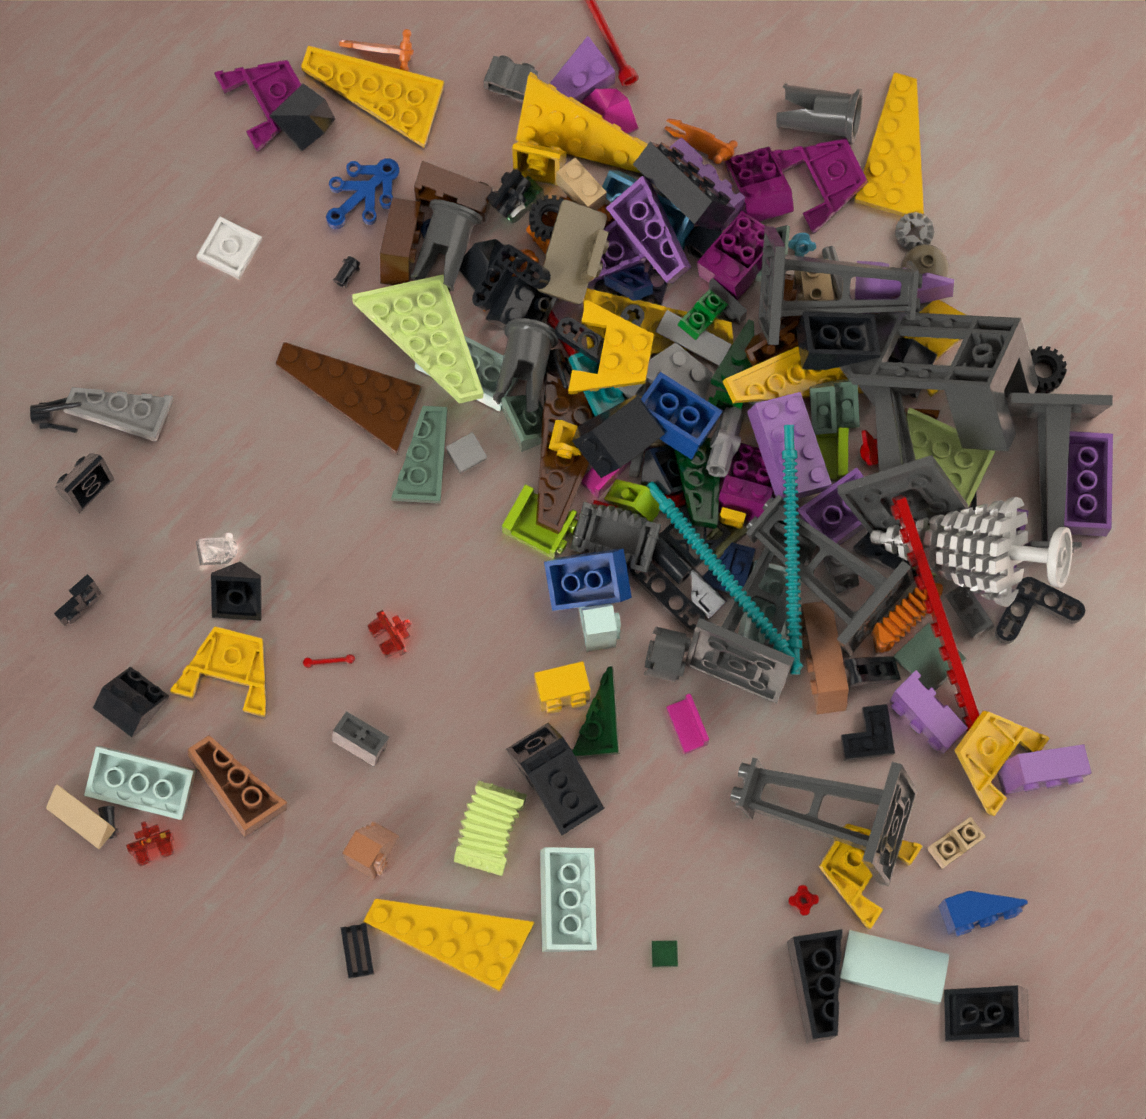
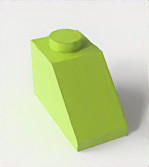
[604,479,660,522]

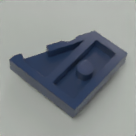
[604,263,653,301]
[703,542,757,594]

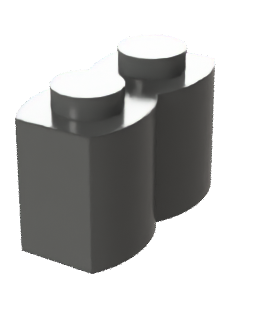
[484,55,538,102]

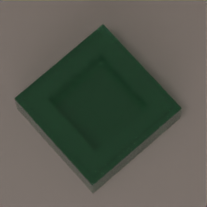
[651,940,678,968]

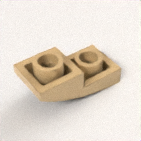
[927,817,986,869]

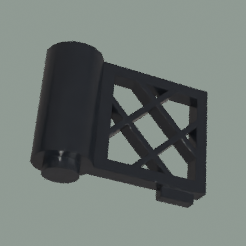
[652,504,731,584]

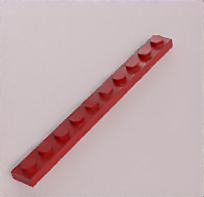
[890,495,979,732]

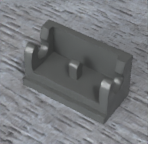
[945,586,994,638]
[332,711,389,766]

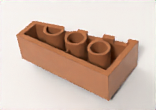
[799,601,849,714]
[188,735,287,838]

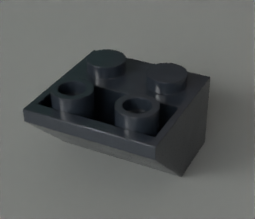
[486,276,557,329]
[93,667,169,737]

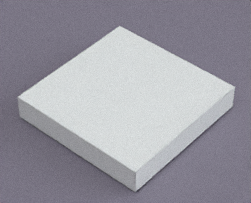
[196,216,263,280]

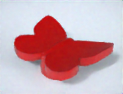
[860,430,879,466]

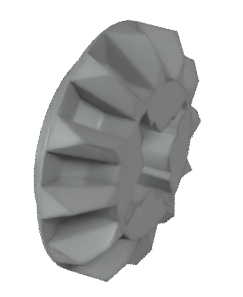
[895,212,934,250]

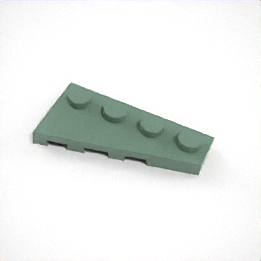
[391,406,447,504]

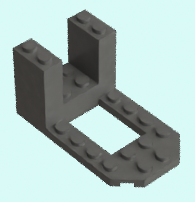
[839,312,1039,452]

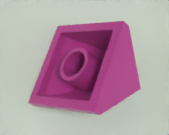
[581,89,638,134]

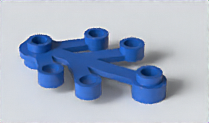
[326,158,400,229]

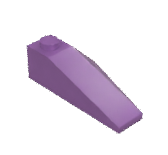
[855,261,954,314]

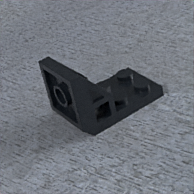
[506,723,605,835]

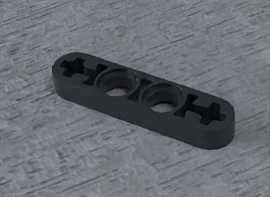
[630,562,705,633]

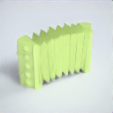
[454,781,527,876]

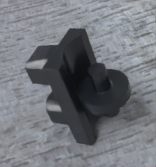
[487,168,532,218]

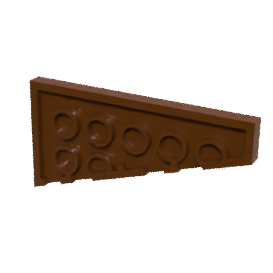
[275,342,422,455]
[536,373,595,534]

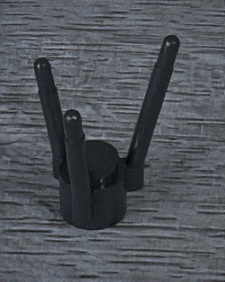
[544,349,572,389]
[30,397,82,433]

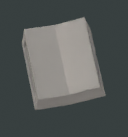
[446,432,487,474]

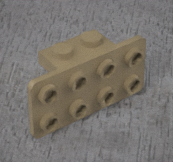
[537,200,609,305]

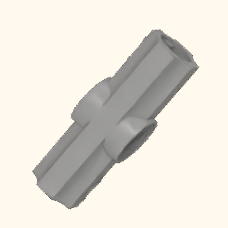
[706,407,745,478]

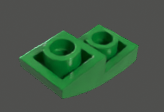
[677,289,728,340]

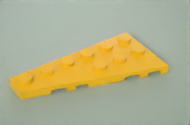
[516,72,648,174]

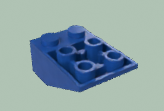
[938,891,1028,937]

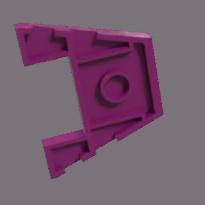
[214,60,301,152]
[773,139,868,234]

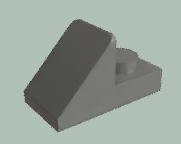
[708,278,747,325]

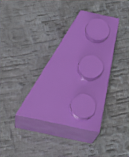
[890,670,968,753]

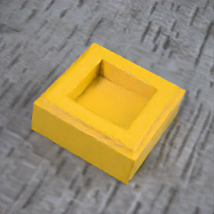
[719,507,746,529]

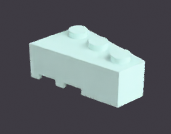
[579,603,621,652]

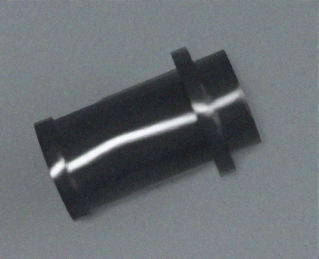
[333,256,360,288]
[98,806,119,839]

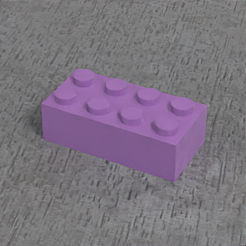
[747,392,832,502]
[1064,431,1113,536]

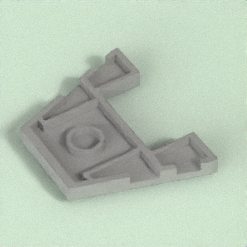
[618,343,713,399]

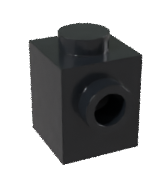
[685,226,723,260]

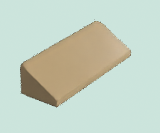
[46,784,116,849]

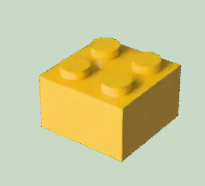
[534,661,591,714]

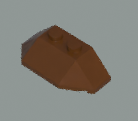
[744,316,801,367]

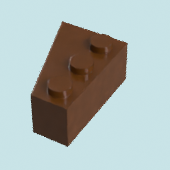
[414,161,493,222]
[380,198,425,285]

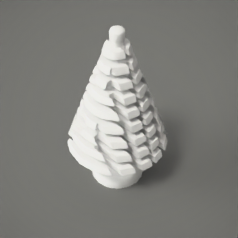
[870,497,1072,607]

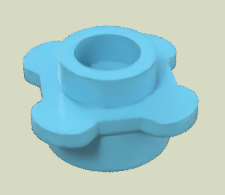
[788,233,816,257]

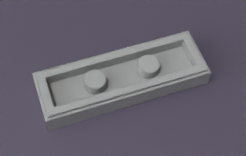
[655,310,731,366]

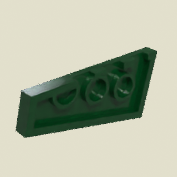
[674,437,720,529]

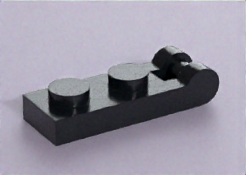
[843,656,901,687]

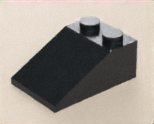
[796,312,881,370]
[572,394,666,478]
[55,453,114,514]
[944,985,1029,1043]

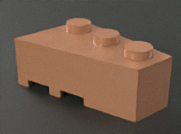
[342,821,400,879]

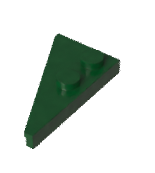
[710,319,754,403]
[572,666,620,758]

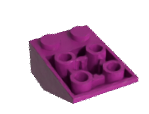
[724,146,794,222]
[697,211,780,300]
[718,443,773,521]

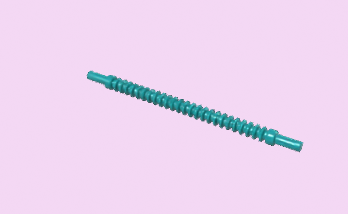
[782,425,803,675]
[647,482,803,672]

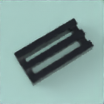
[341,923,374,979]

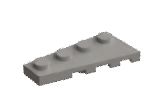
[63,387,173,442]

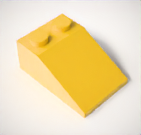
[512,141,566,186]

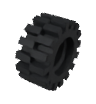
[529,195,564,242]
[1030,346,1067,393]

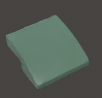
[809,379,860,435]
[894,623,967,691]

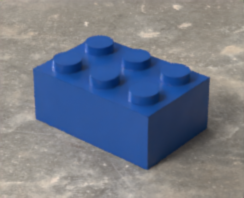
[641,372,723,459]
[544,549,632,611]

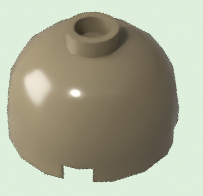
[901,244,949,278]

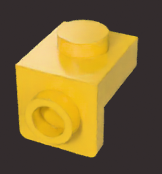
[549,420,581,459]

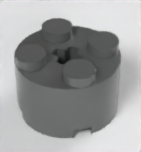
[644,627,691,682]

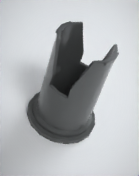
[776,83,863,144]
[411,200,483,291]
[493,318,559,412]

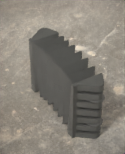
[570,502,661,573]

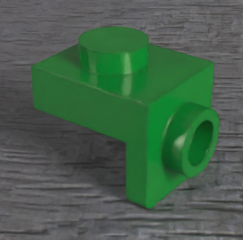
[708,390,744,410]

